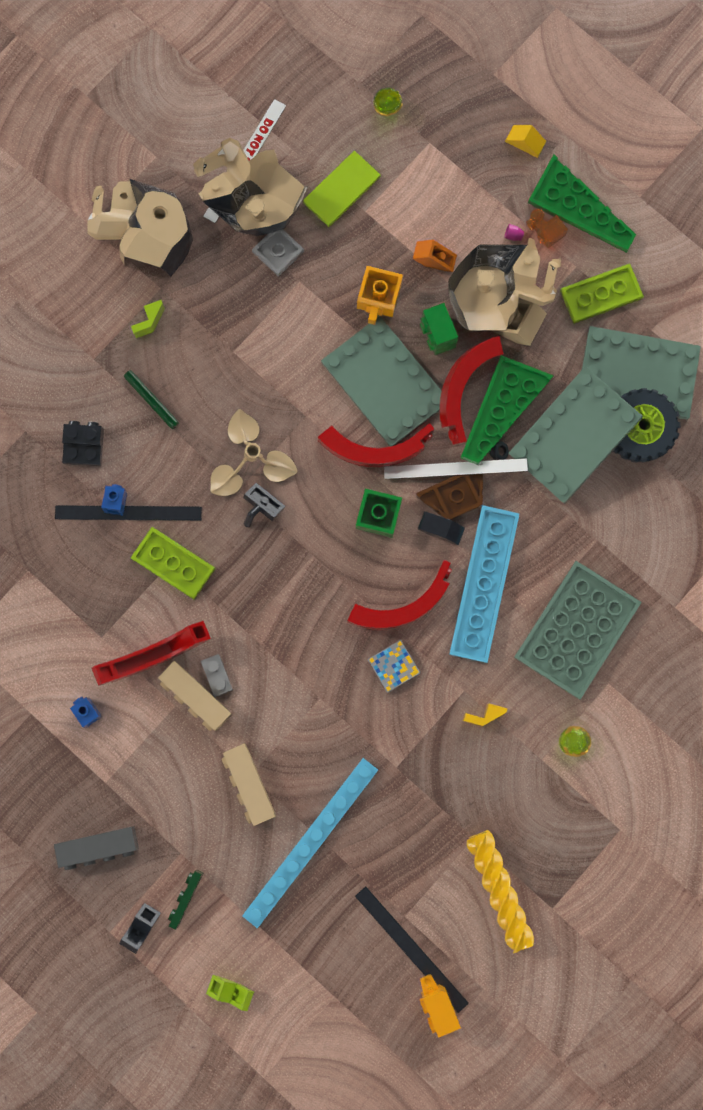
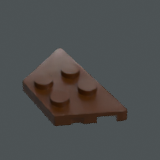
[416,464,483,520]

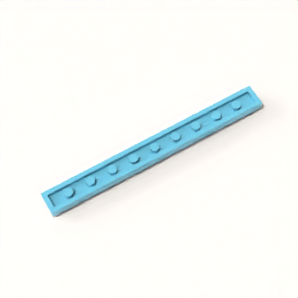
[242,758,378,928]

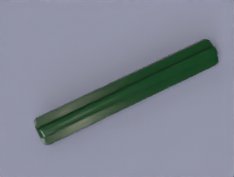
[124,370,179,429]

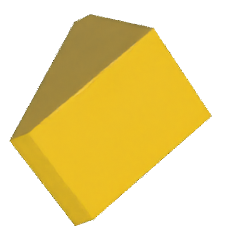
[505,125,546,158]

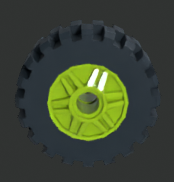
[613,388,681,463]

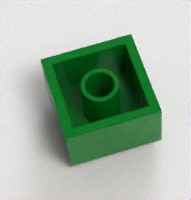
[420,303,458,355]
[356,488,402,538]

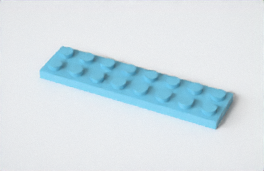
[449,505,520,663]

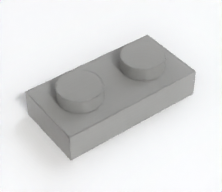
[201,654,233,697]

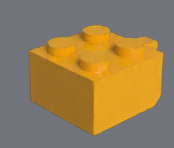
[357,266,403,325]
[419,974,461,1038]

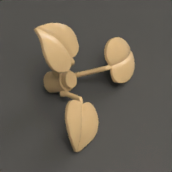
[210,409,297,496]

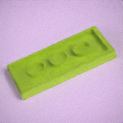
[303,150,381,227]
[560,263,644,324]
[131,527,216,600]

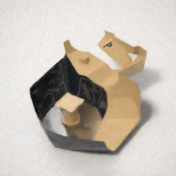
[193,138,308,236]
[88,179,193,277]
[448,238,561,330]

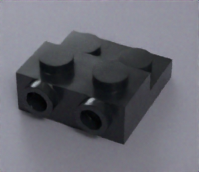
[62,421,104,466]

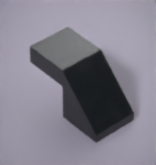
[418,511,465,545]
[119,903,161,954]

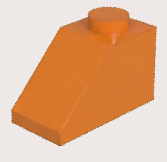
[413,239,457,272]

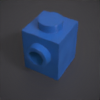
[101,484,127,515]
[70,696,102,728]

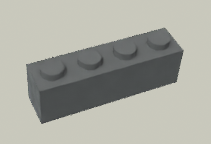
[54,826,139,870]

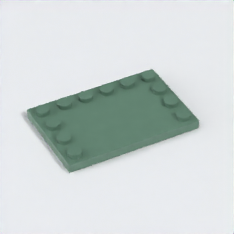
[321,316,442,447]
[582,326,701,420]
[509,366,643,504]
[514,561,642,700]

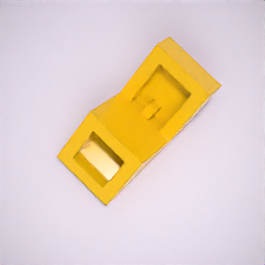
[463,703,508,726]

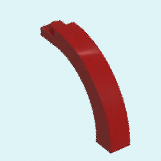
[439,336,504,445]
[317,423,434,467]
[347,560,452,630]
[91,621,211,686]

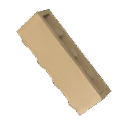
[158,661,232,731]
[222,743,276,826]

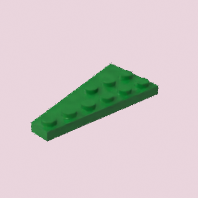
[528,154,636,253]
[460,355,554,465]

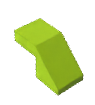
[131,300,165,338]
[206,975,254,1011]

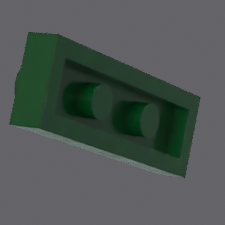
[168,870,204,930]

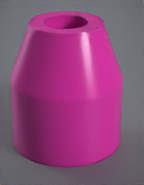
[504,224,524,241]

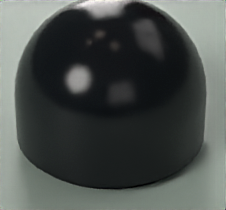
[489,441,509,460]

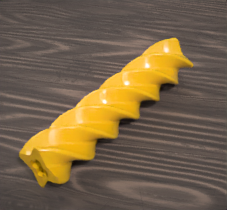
[466,830,534,954]

